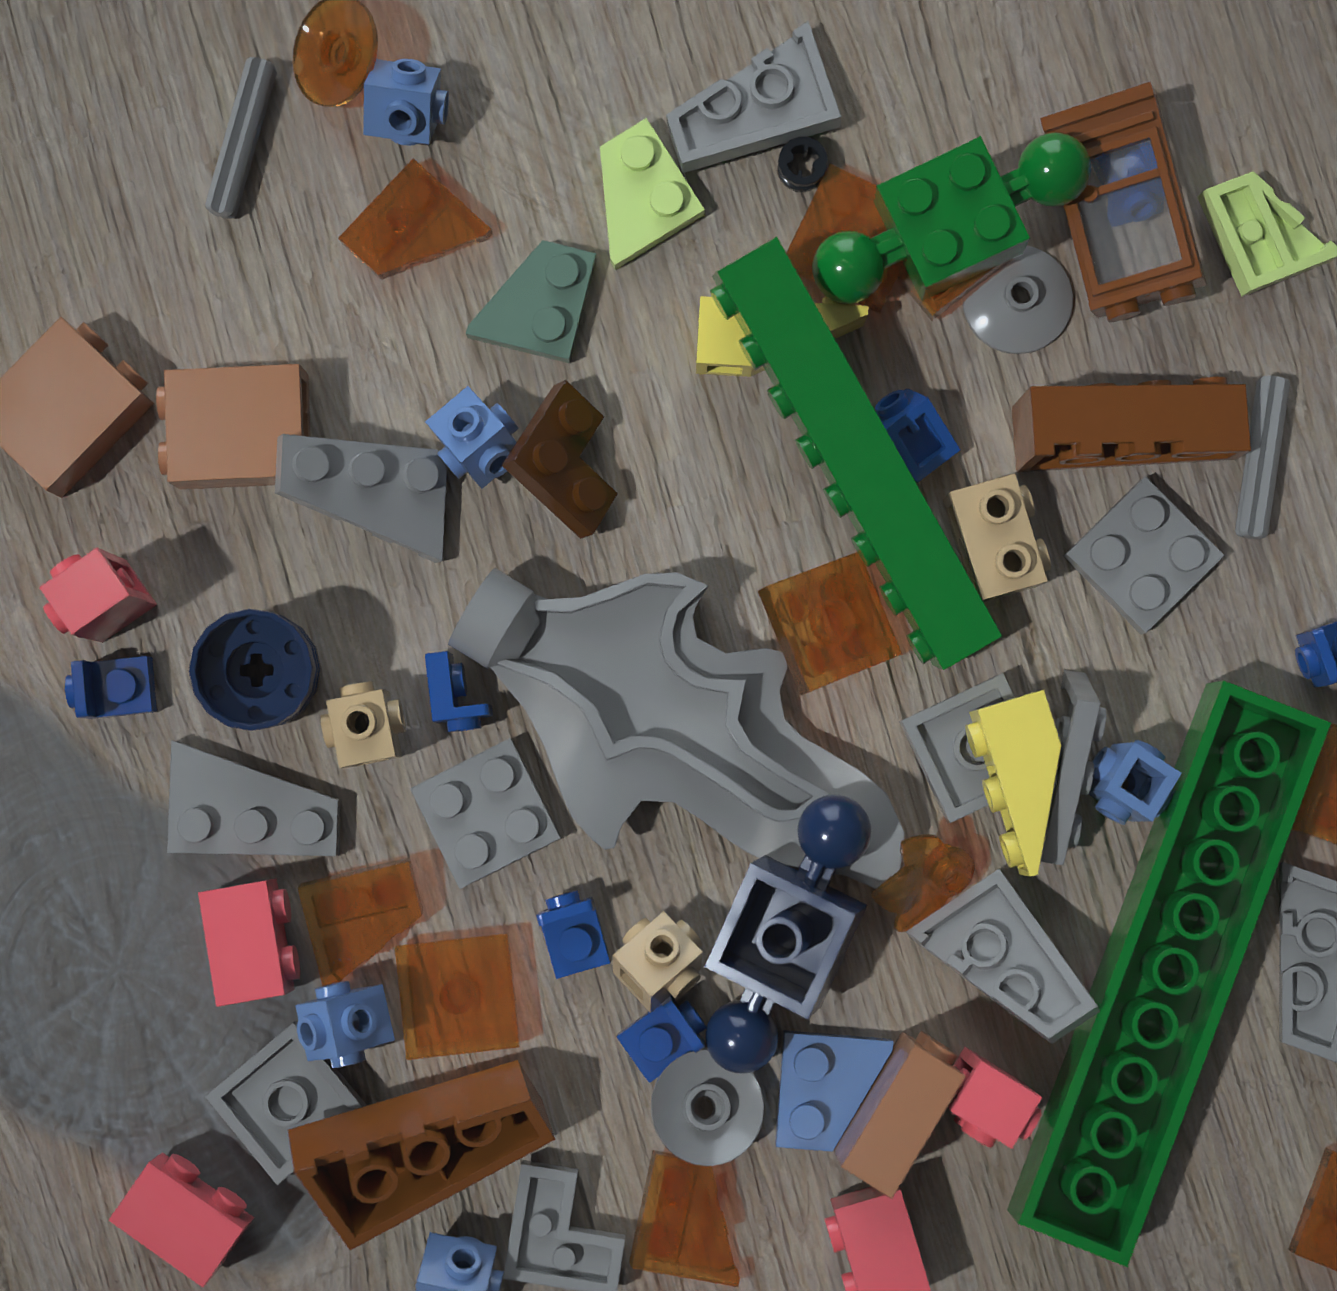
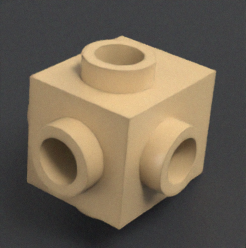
[320,681,406,768]
[612,911,703,1013]

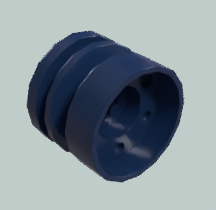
[189,609,321,731]

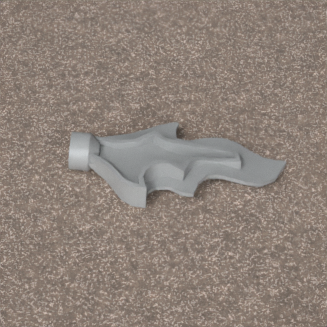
[448,568,905,894]

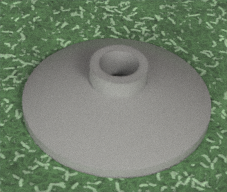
[962,246,1073,354]
[651,1049,764,1166]

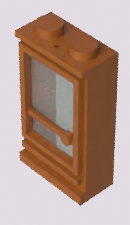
[1040,82,1207,322]

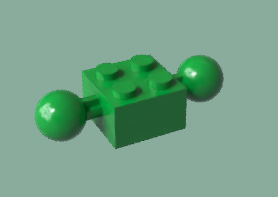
[812,132,1091,304]

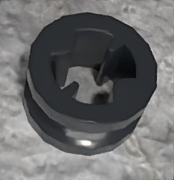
[777,136,828,192]

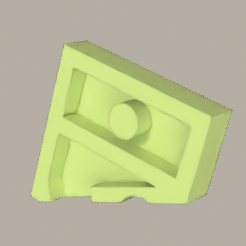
[600,118,705,270]
[1197,171,1337,297]

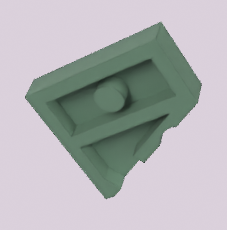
[466,240,597,364]

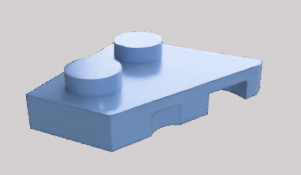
[775,1030,893,1152]

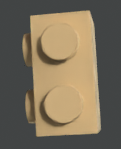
[943,473,1051,602]

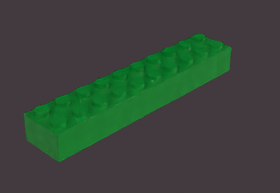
[1007,680,1331,1267]

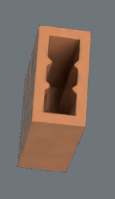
[0,317,154,498]
[156,364,311,490]
[834,1031,966,1199]

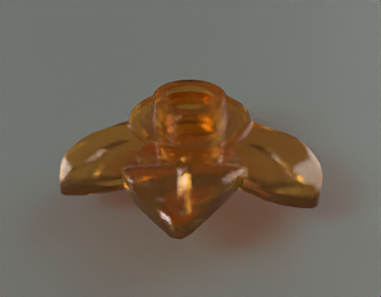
[871,834,975,932]

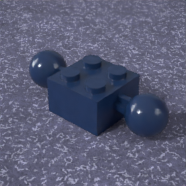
[705,795,872,1074]

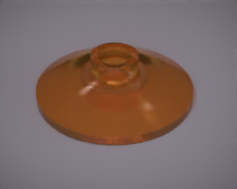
[293,0,378,107]

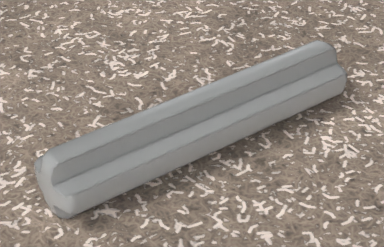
[205,57,277,219]
[1235,375,1290,539]

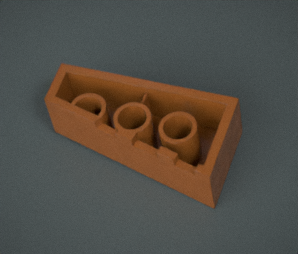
[1012,377,1251,472]
[288,1060,556,1251]

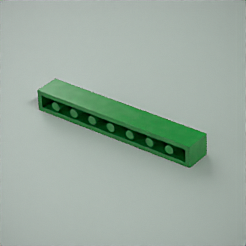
[710,237,1002,671]

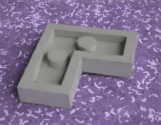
[503,1160,626,1291]

